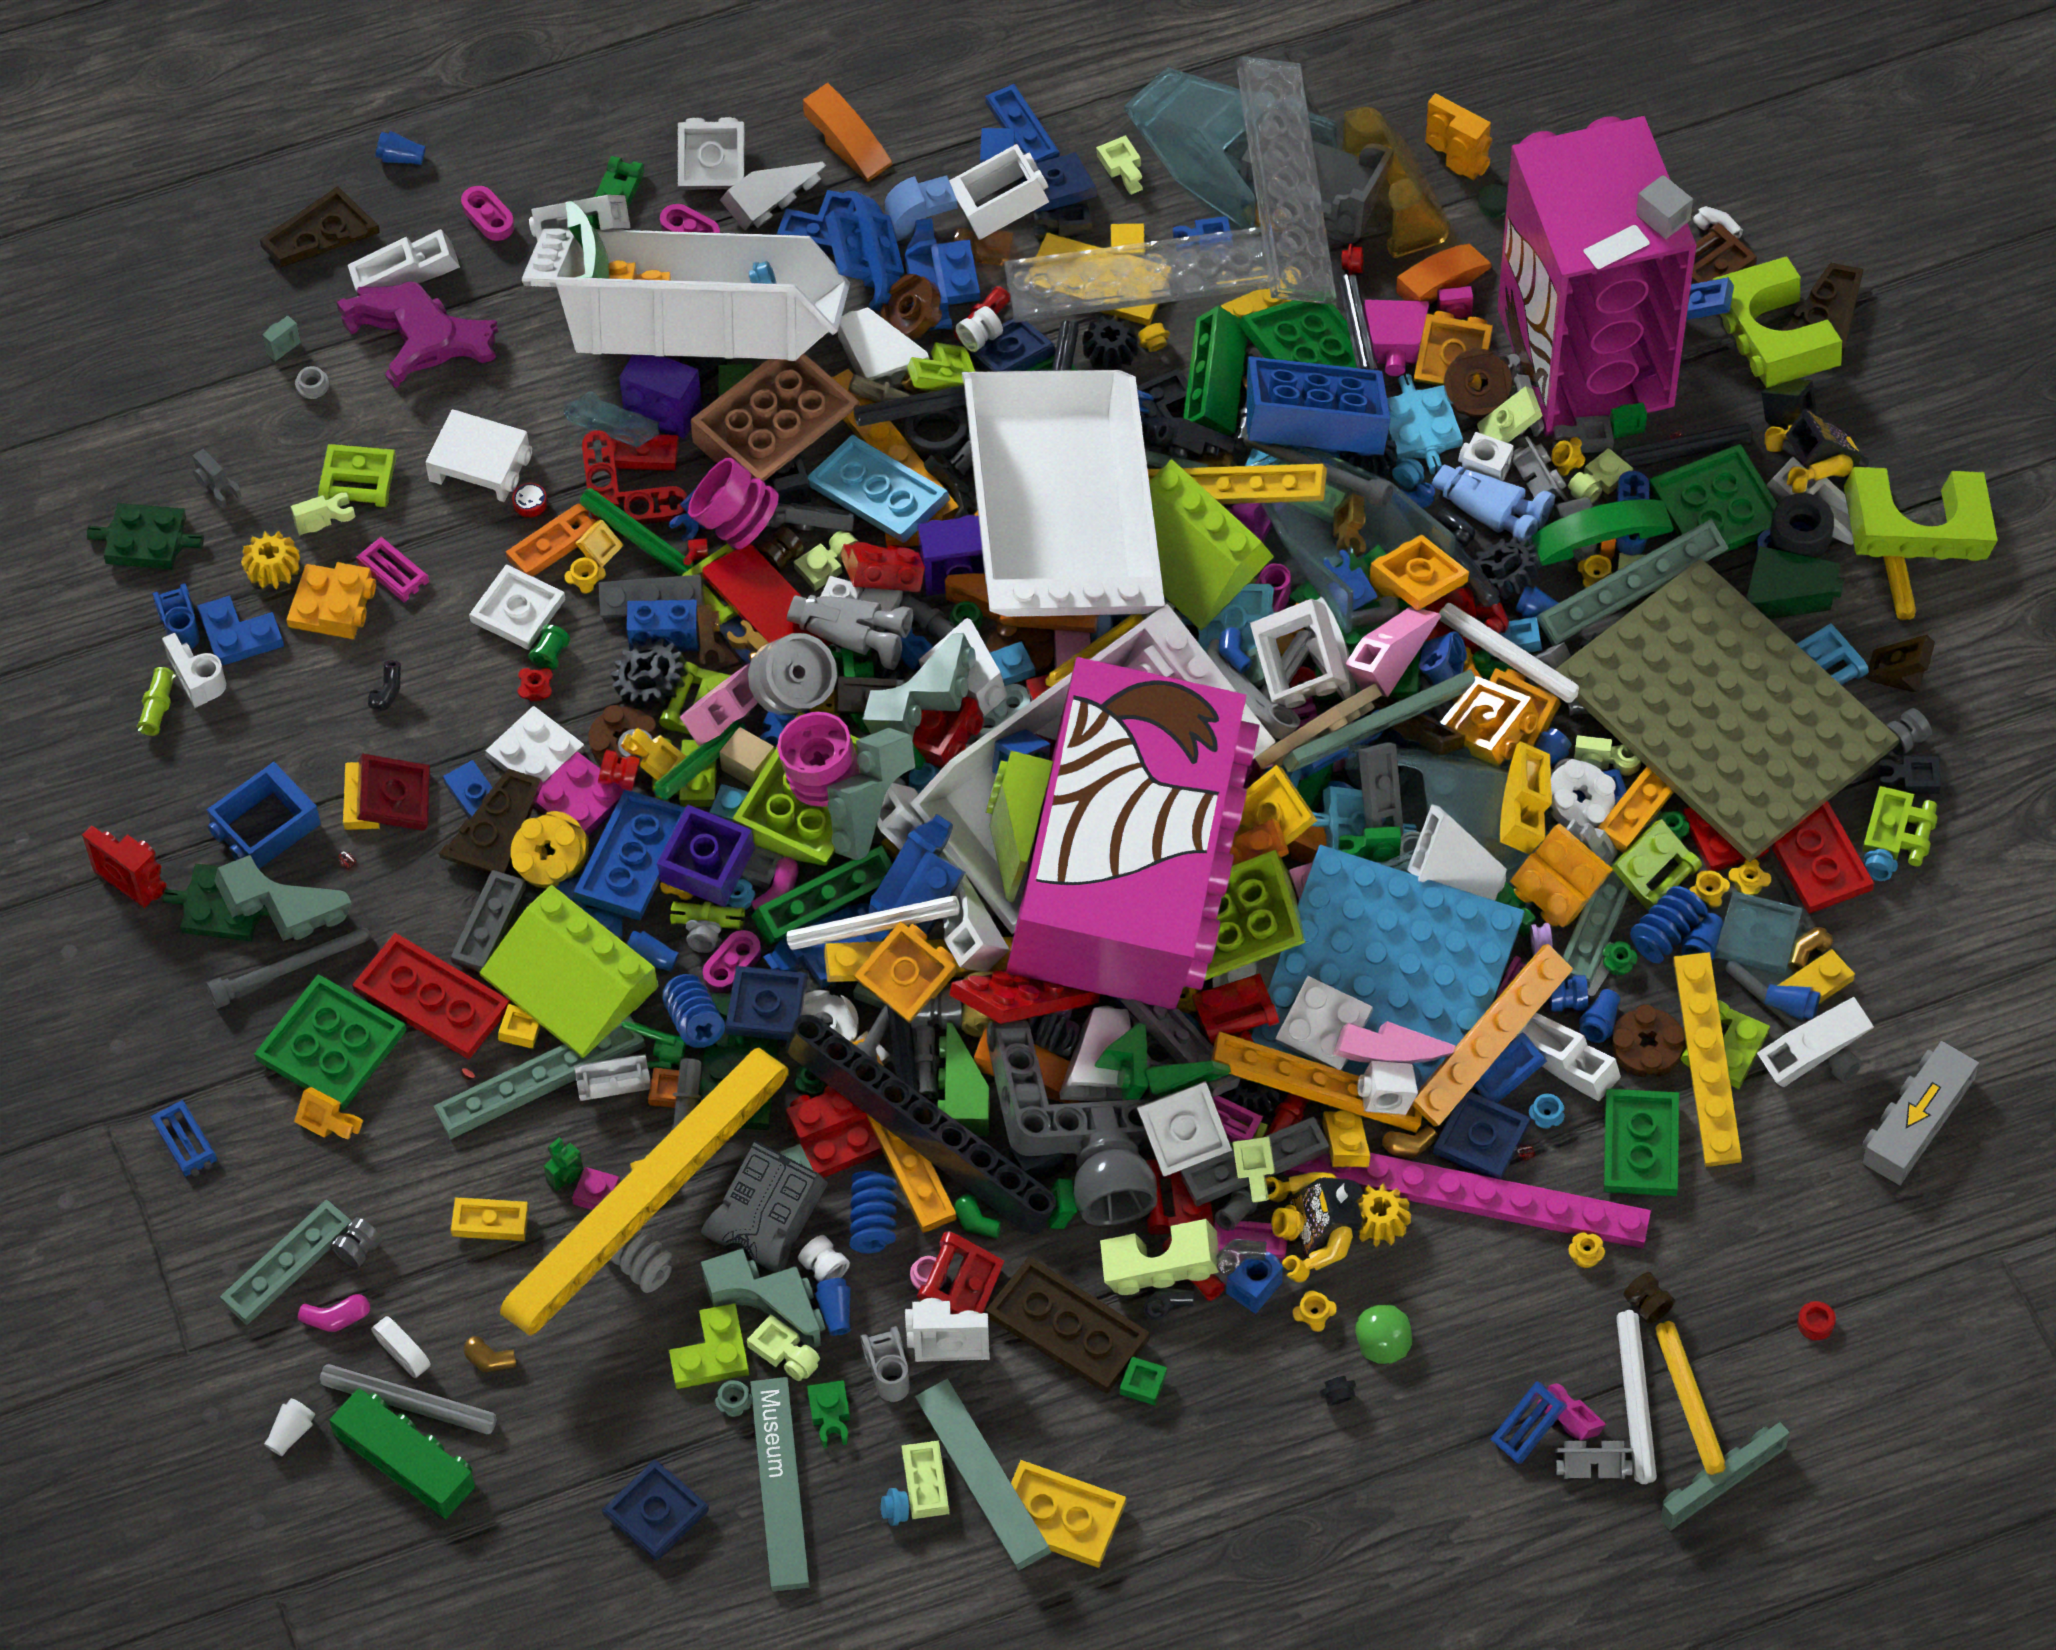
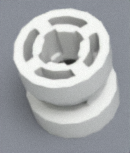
[956,306,1003,352]
[798,1235,850,1282]

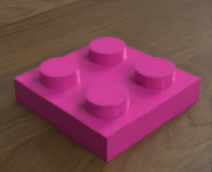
[534,751,624,836]

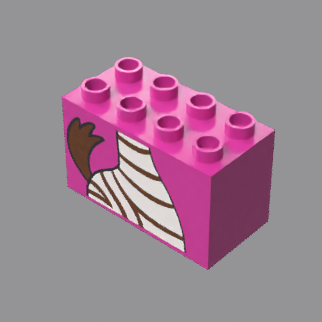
[1497,116,1696,436]
[1006,657,1260,1010]

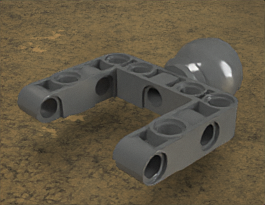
[987,1014,1178,1227]

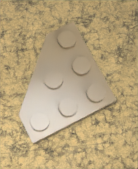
[1255,683,1382,769]

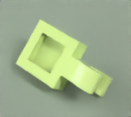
[1096,135,1143,194]
[291,493,355,536]
[1233,1136,1275,1203]

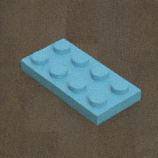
[807,435,950,543]

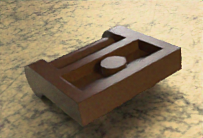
[1691,223,1757,284]

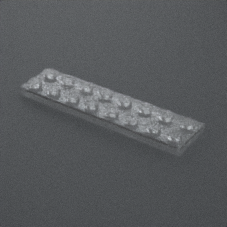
[1236,56,1336,304]
[1004,226,1279,323]

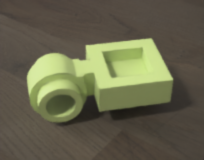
[1568,448,1633,503]
[794,530,859,591]
[1574,735,1641,776]
[747,1314,820,1381]

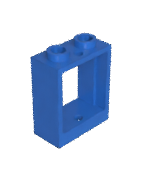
[207,762,321,869]

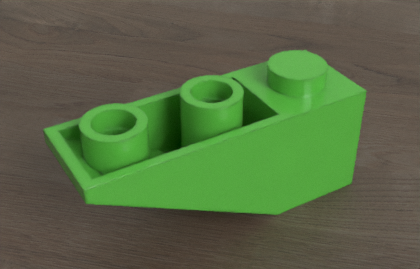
[938,1023,990,1136]

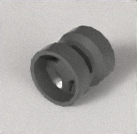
[1886,708,1932,756]
[331,1217,383,1269]

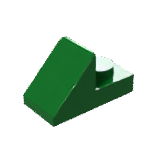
[1095,1023,1148,1100]

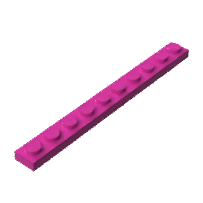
[1284,1153,1651,1249]

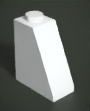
[838,307,929,388]
[919,618,1007,717]
[1407,804,1507,901]
[1060,1006,1131,1101]

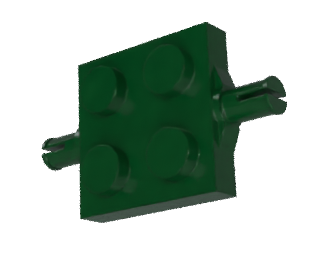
[87,503,204,570]
[163,863,270,942]

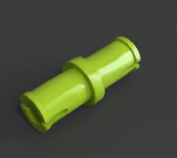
[137,667,176,736]
[670,901,745,930]

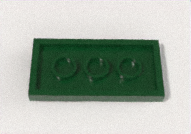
[698,993,780,1131]

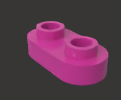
[461,186,514,241]
[660,204,720,233]
[703,930,761,993]

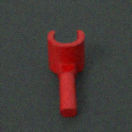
[683,538,709,565]

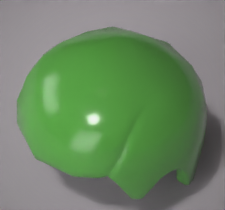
[1355,1305,1412,1364]

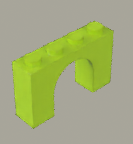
[1713,256,1842,388]
[1843,467,1998,561]

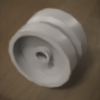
[748,633,837,716]

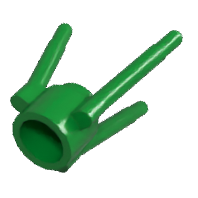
[621,1021,687,1070]

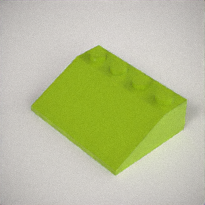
[1149,459,1274,631]
[732,711,859,866]
[985,750,1053,903]
[1183,849,1306,989]
[480,884,658,1059]

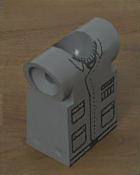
[701,1141,828,1273]

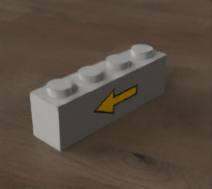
[1862,1041,1979,1185]

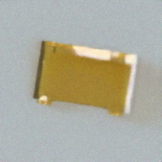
[1342,106,1450,259]

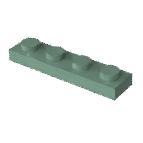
[220,1199,352,1325]
[1660,1422,1790,1531]

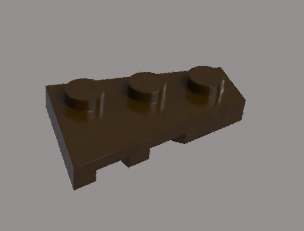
[260,186,380,267]
[1781,262,1864,356]
[438,768,543,875]

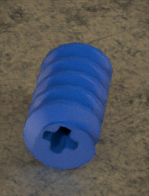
[1630,886,1708,964]
[662,974,725,1048]
[849,1171,897,1254]

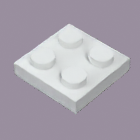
[469,564,565,650]
[485,706,585,783]
[1275,976,1373,1070]
[1137,1081,1232,1177]

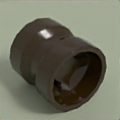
[756,527,804,573]
[1623,1272,1675,1324]

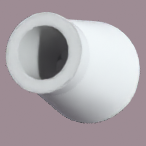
[264,1398,315,1456]

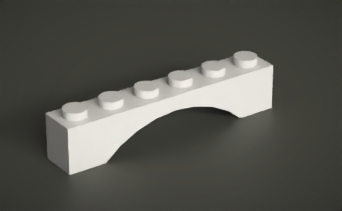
[877,783,1010,972]

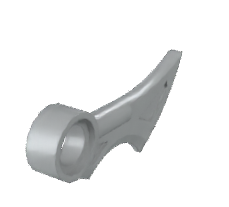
[1207,638,1300,740]

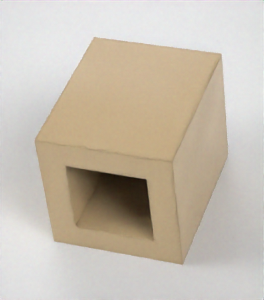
[720,727,775,787]

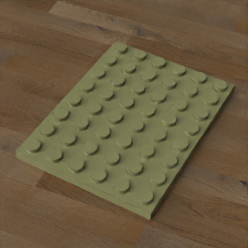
[1554,558,1899,862]

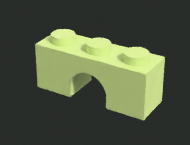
[1100,1219,1221,1295]

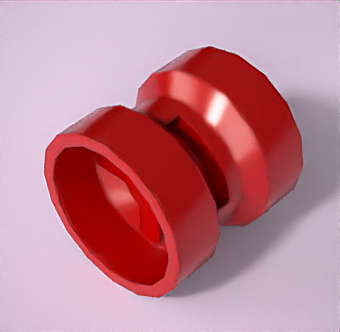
[598,749,641,792]

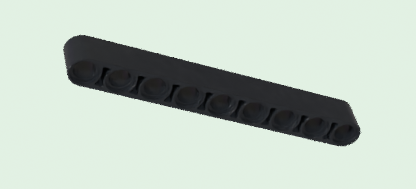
[786,1014,1056,1234]

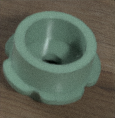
[715,1380,752,1417]

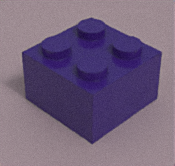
[619,354,702,439]
[918,515,985,596]
[657,805,755,907]

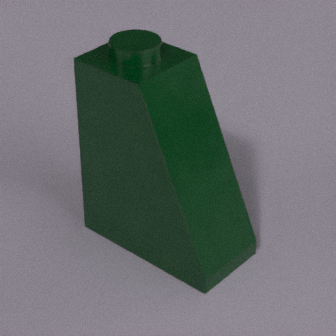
[1746,546,1845,619]

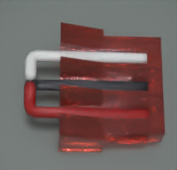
[338,852,357,870]
[1517,1144,1536,1161]

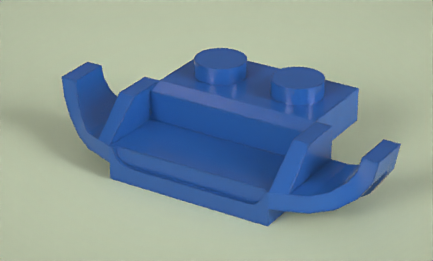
[825,190,904,311]
[905,218,980,330]
[864,814,966,942]
[763,903,873,988]

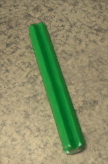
[580,488,694,576]
[654,720,746,800]

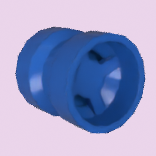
[1549,975,1588,1012]

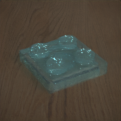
[1715,891,1803,975]

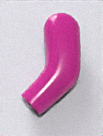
[751,857,799,910]
[298,1294,370,1332]

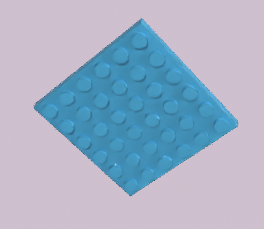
[1252,845,1524,1112]

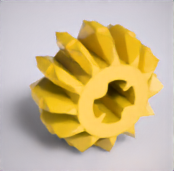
[241,531,300,589]
[1357,1182,1411,1247]

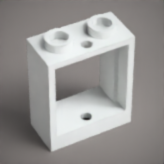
[949,144,1049,240]
[1250,599,1347,708]

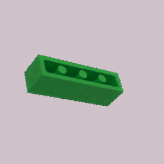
[1183,306,1247,437]
[751,845,892,947]
[329,1388,475,1520]

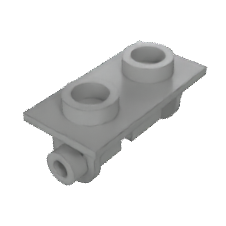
[1512,436,1568,502]
[574,1054,651,1101]
[1555,1441,1633,1479]

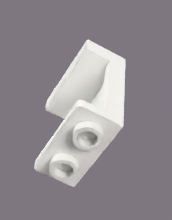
[529,195,631,241]
[426,409,532,502]

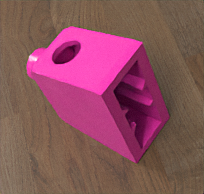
[1364,300,1429,376]

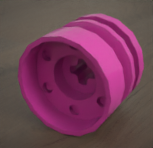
[688,458,779,549]
[777,712,860,807]

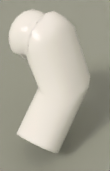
[1693,206,1743,239]

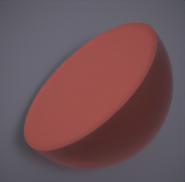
[461,1068,475,1080]

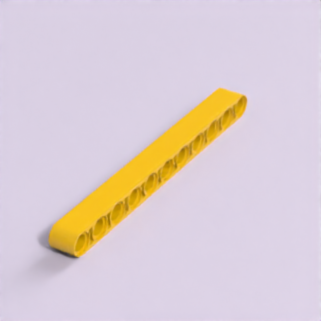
[500,1048,789,1336]

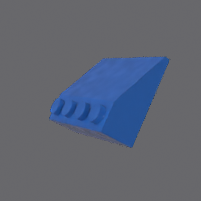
[1246,356,1391,456]

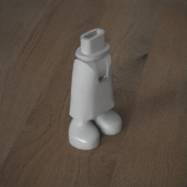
[787,595,913,670]

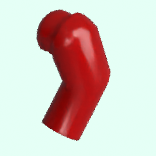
[1476,602,1509,634]

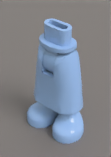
[1432,464,1555,544]

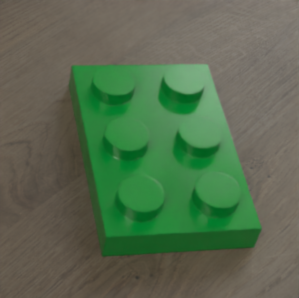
[1603,1089,1679,1196]

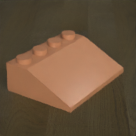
[691,353,860,481]

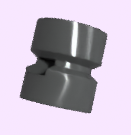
[911,983,962,1029]

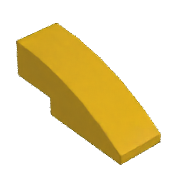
[1500,741,1552,855]

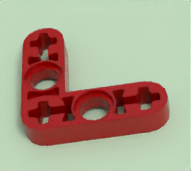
[582,430,687,528]

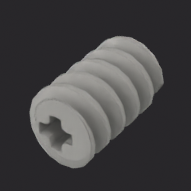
[611,1228,672,1293]

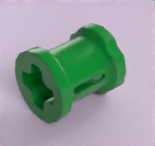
[528,624,571,671]

